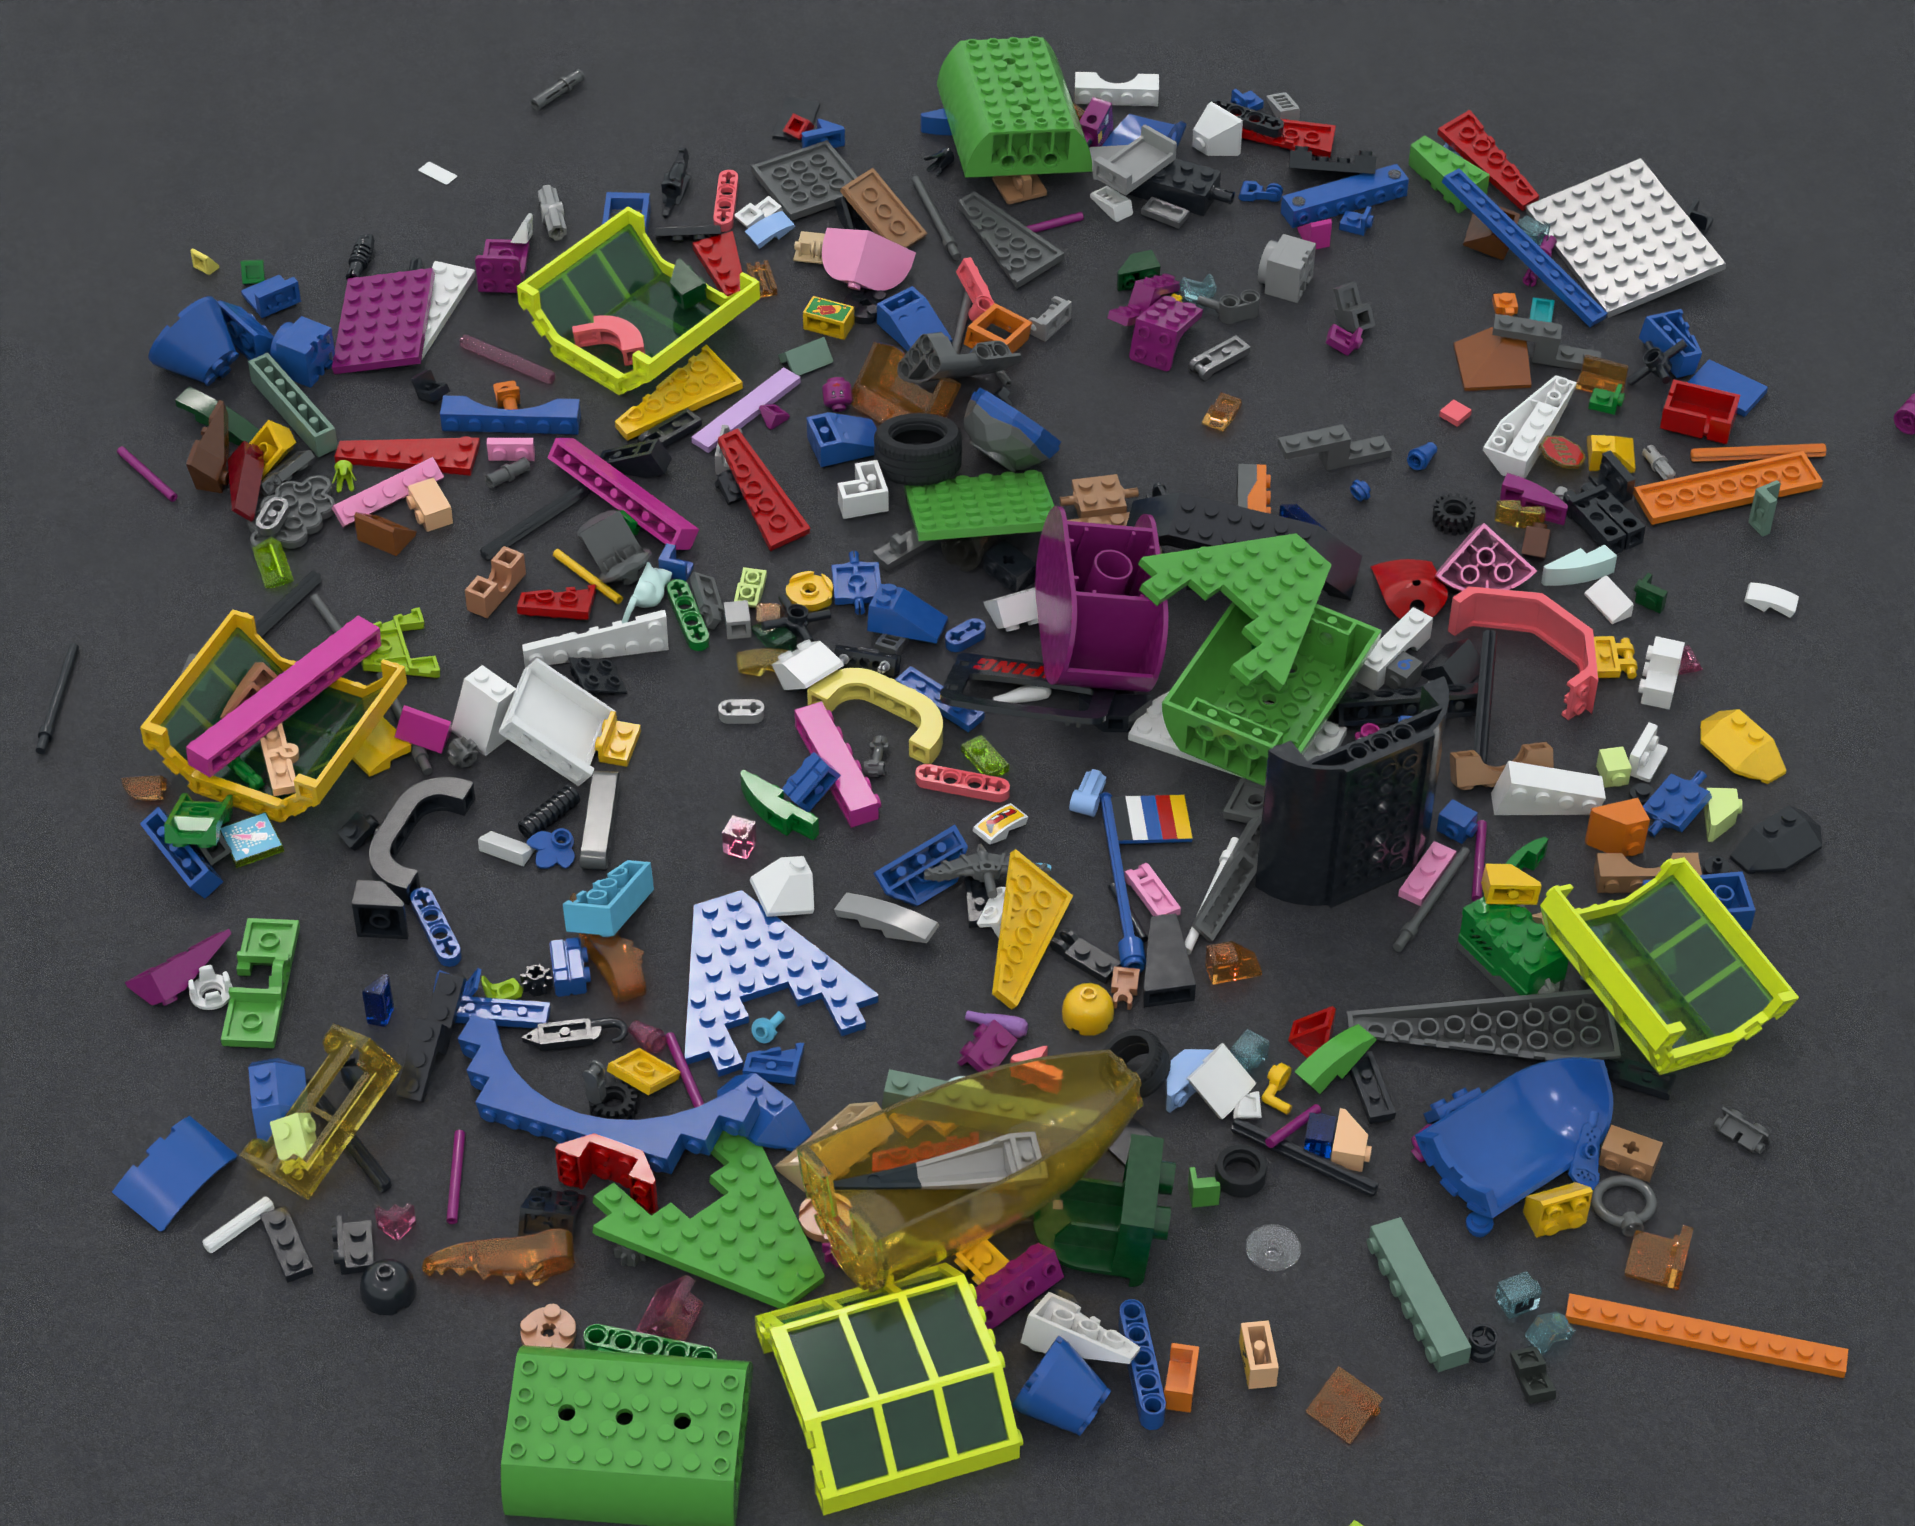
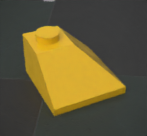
[249,420,296,480]
[1587,435,1636,473]

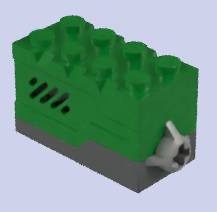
[1457,896,1569,997]

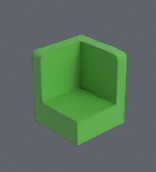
[1188,1167,1221,1208]

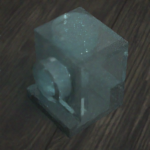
[1517,215,1550,246]
[1230,1029,1269,1073]

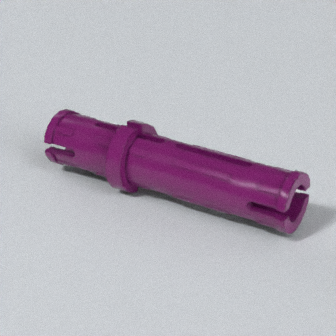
[1523,235,1557,287]

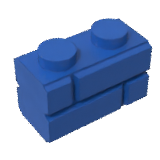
[782,752,841,812]
[549,937,591,997]

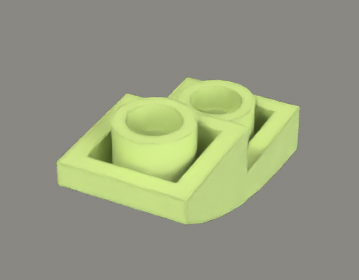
[734,567,767,608]

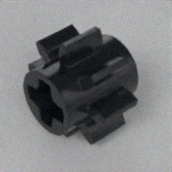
[520,964,553,997]

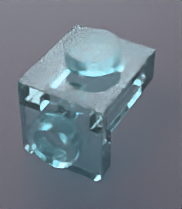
[1179,274,1216,302]
[1525,1311,1576,1354]

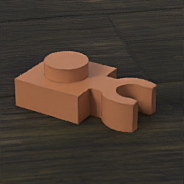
[1111,966,1140,1010]

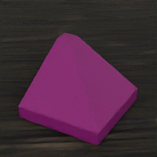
[759,404,790,429]

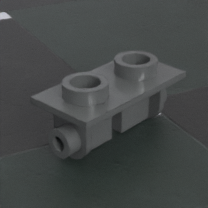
[1714,1107,1771,1154]

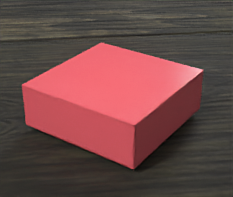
[1439,399,1472,427]

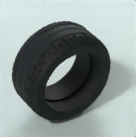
[1098,1029,1171,1101]

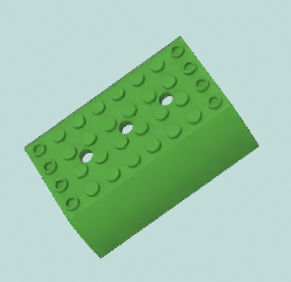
[937,36,1092,178]
[1162,602,1382,786]
[501,1345,753,1526]

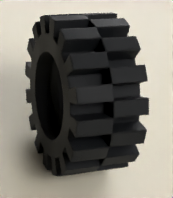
[1432,493,1476,536]
[589,1077,638,1120]

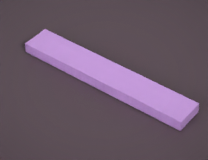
[691,367,801,453]

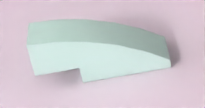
[1541,545,1617,586]

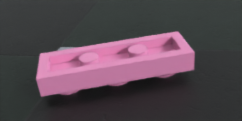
[1398,841,1456,906]

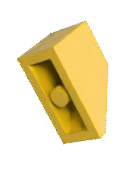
[1481,864,1542,905]

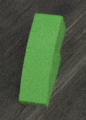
[1295,1024,1377,1094]

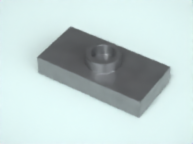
[1141,197,1190,229]

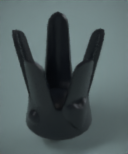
[924,148,955,176]

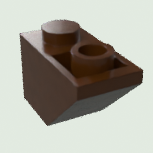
[1521,522,1552,558]

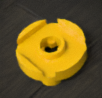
[786,571,833,613]

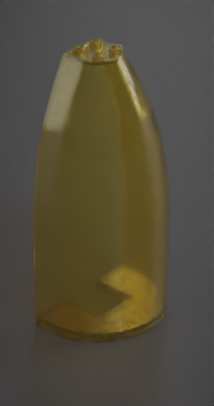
[796,1050,1143,1293]

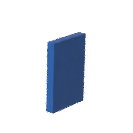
[1688,359,1768,417]

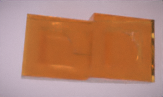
[1202,392,1242,431]

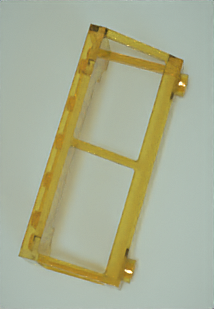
[239,1023,402,1200]

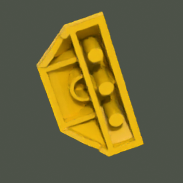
[1700,709,1787,784]

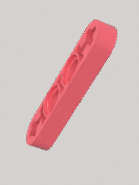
[713,170,739,232]
[915,764,1010,802]

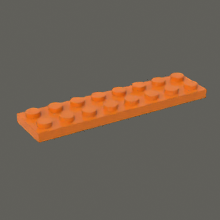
[1633,451,1823,525]

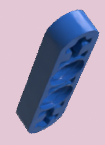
[410,887,462,967]

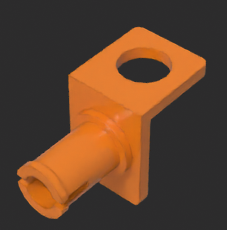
[493,381,520,410]

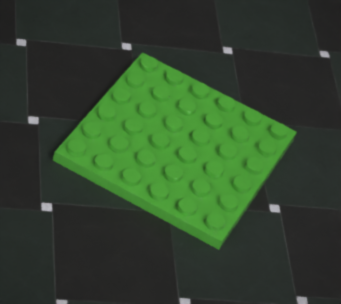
[904,470,1054,541]

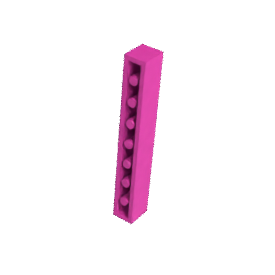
[547,438,699,550]

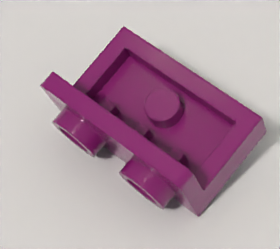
[957,1019,1017,1079]

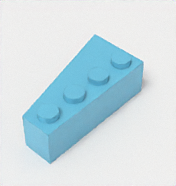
[563,860,654,937]

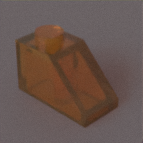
[1205,941,1262,985]

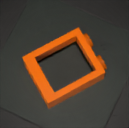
[964,303,1032,354]

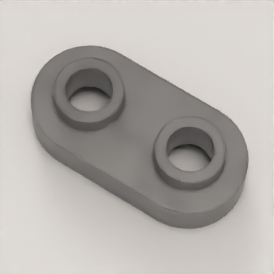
[256,497,290,536]

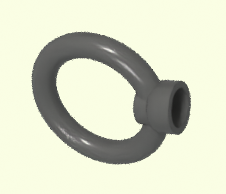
[1591,1175,1657,1237]

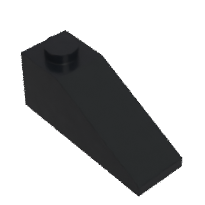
[600,438,672,478]

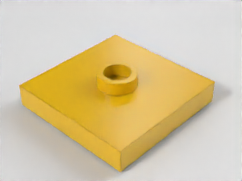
[606,1048,680,1095]

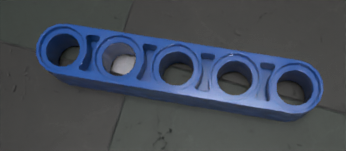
[1119,1299,1166,1430]

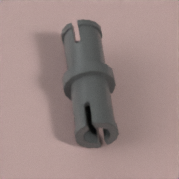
[484,457,531,489]

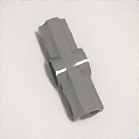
[538,185,567,240]

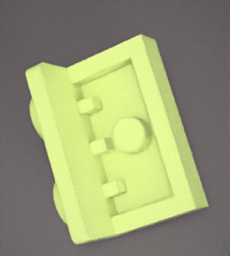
[270,1113,323,1174]

